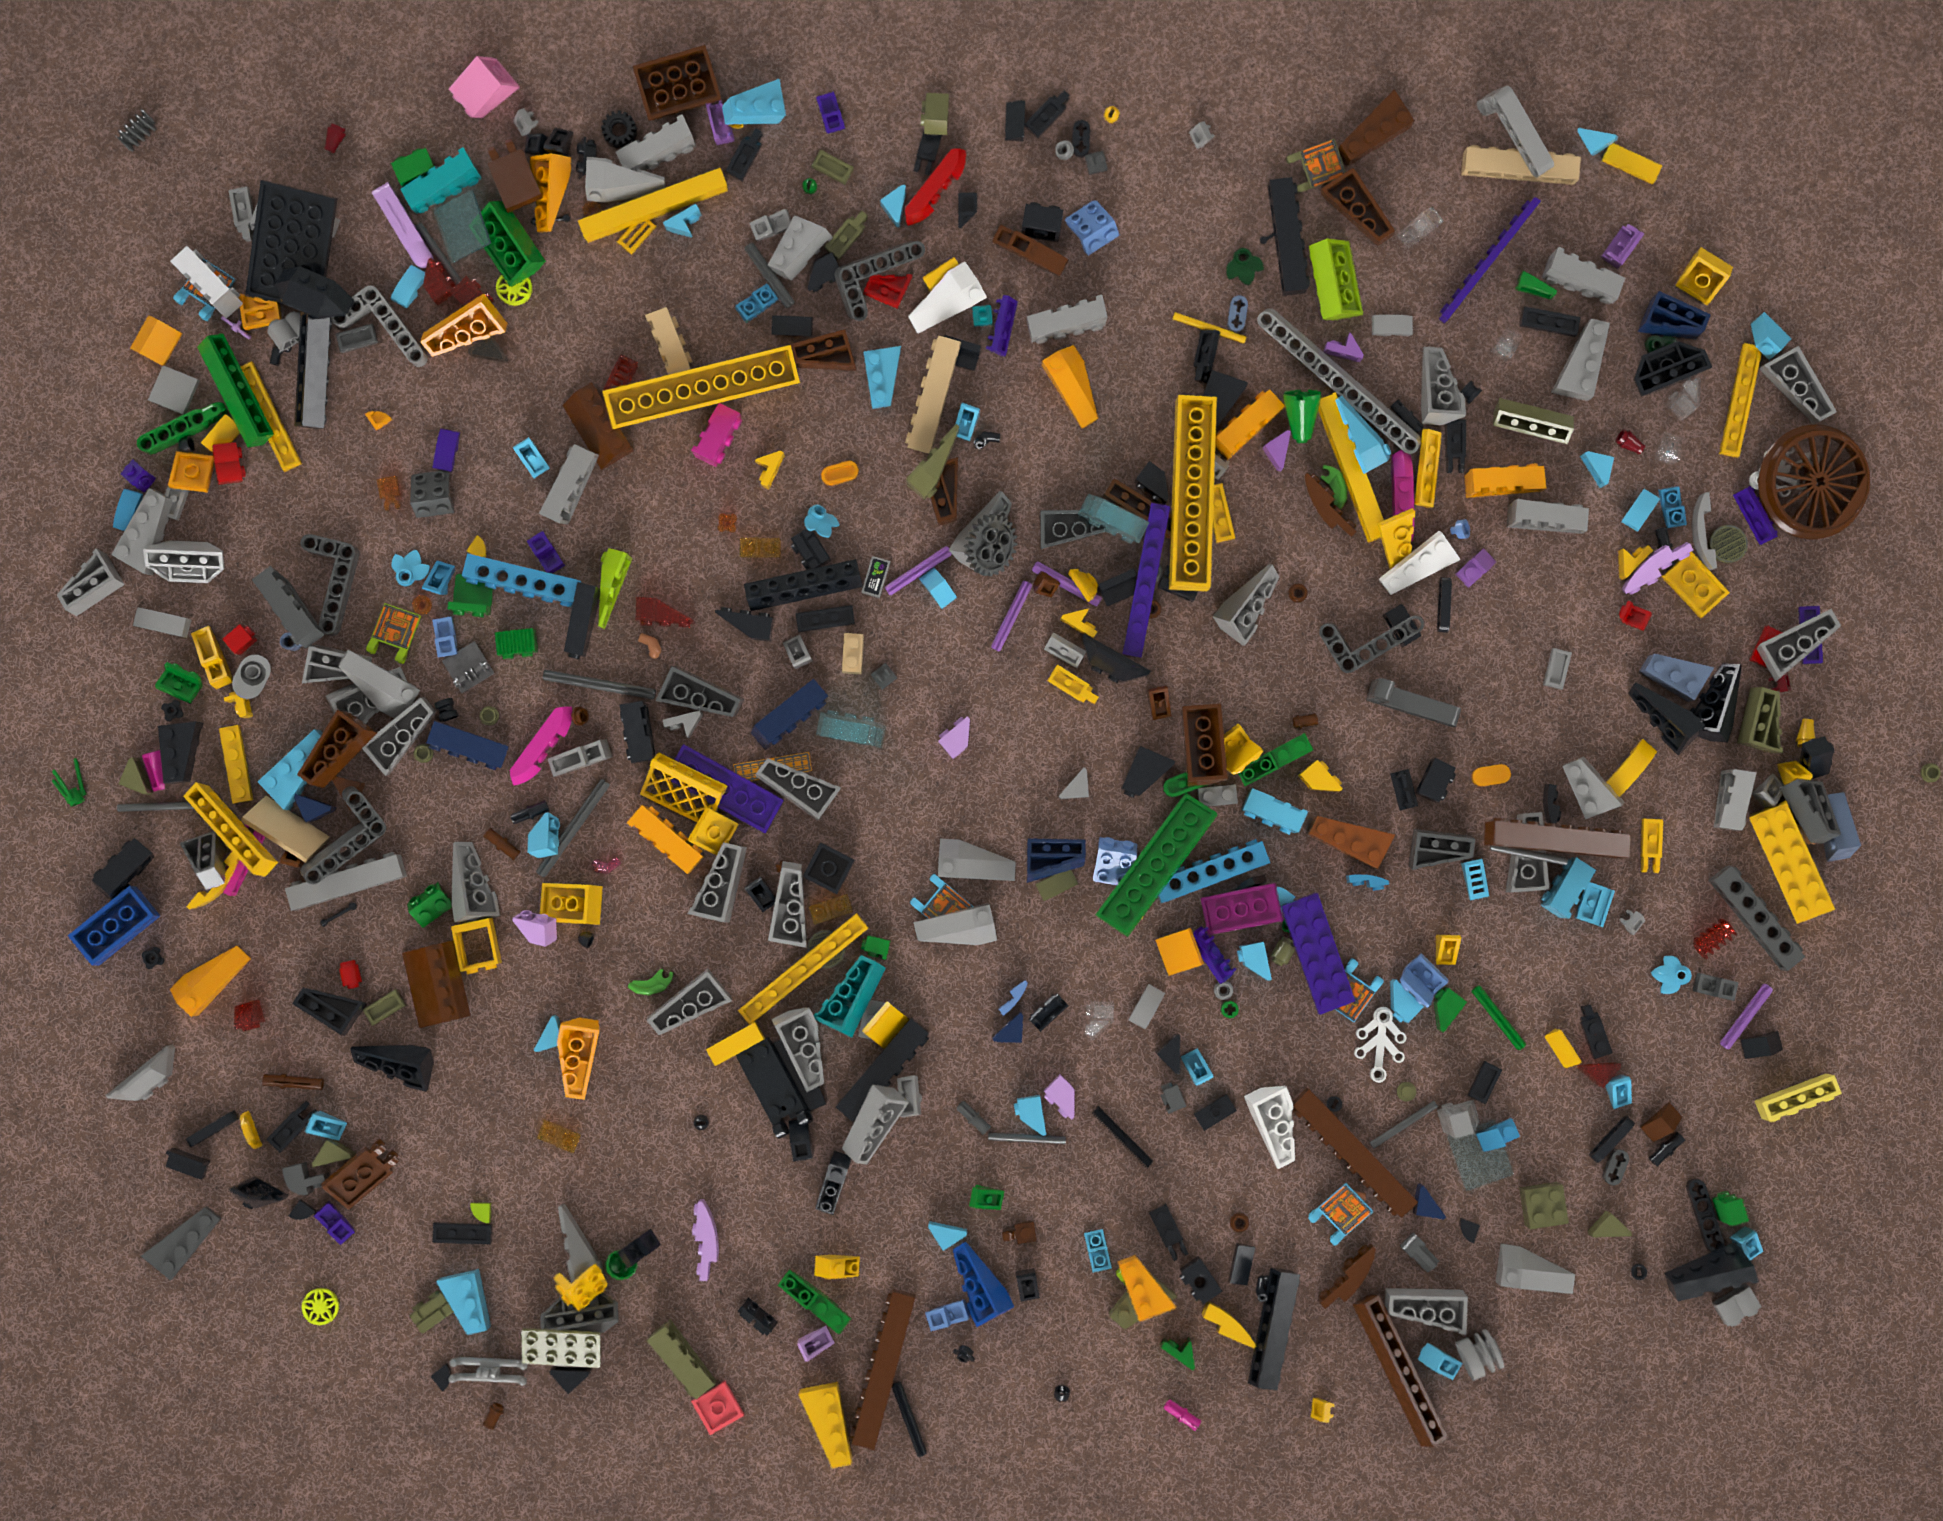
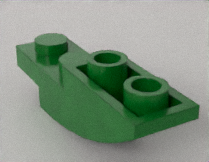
[1238,733,1314,786]
[778,1270,852,1334]

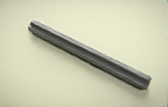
[543,670,656,699]
[536,779,610,877]

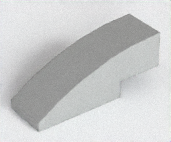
[133,607,191,638]
[548,739,612,777]

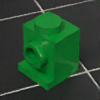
[861,935,891,960]

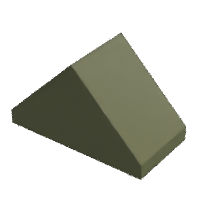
[119,757,153,795]
[312,1139,356,1167]
[1588,1211,1632,1237]

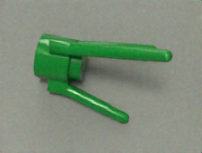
[52,758,87,807]

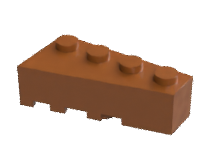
[1306,816,1395,869]

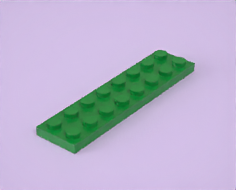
[1096,793,1218,937]

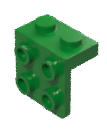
[447,574,493,618]

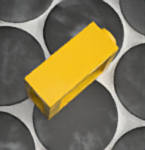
[451,918,502,974]

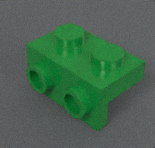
[155,662,203,704]
[407,882,452,928]

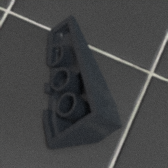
[1690,663,1742,743]
[1628,683,1706,755]
[350,1045,434,1092]
[229,1177,288,1209]

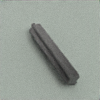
[744,243,795,308]

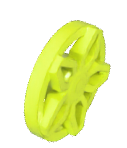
[496,275,532,306]
[302,1288,339,1325]

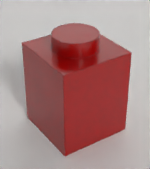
[222,624,258,655]

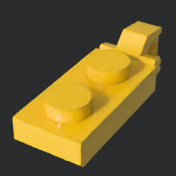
[1047,665,1099,705]

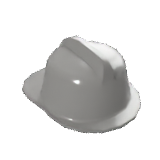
[232,654,271,699]

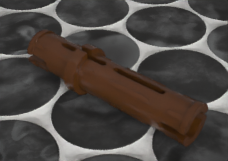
[262,1074,324,1090]

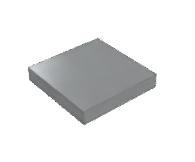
[148,366,200,415]

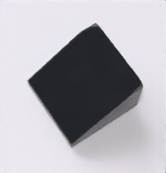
[524,133,548,155]

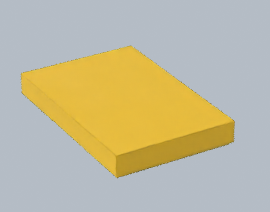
[1661,551,1730,619]

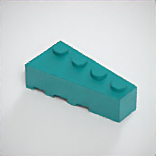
[401,147,482,214]
[813,955,886,1038]

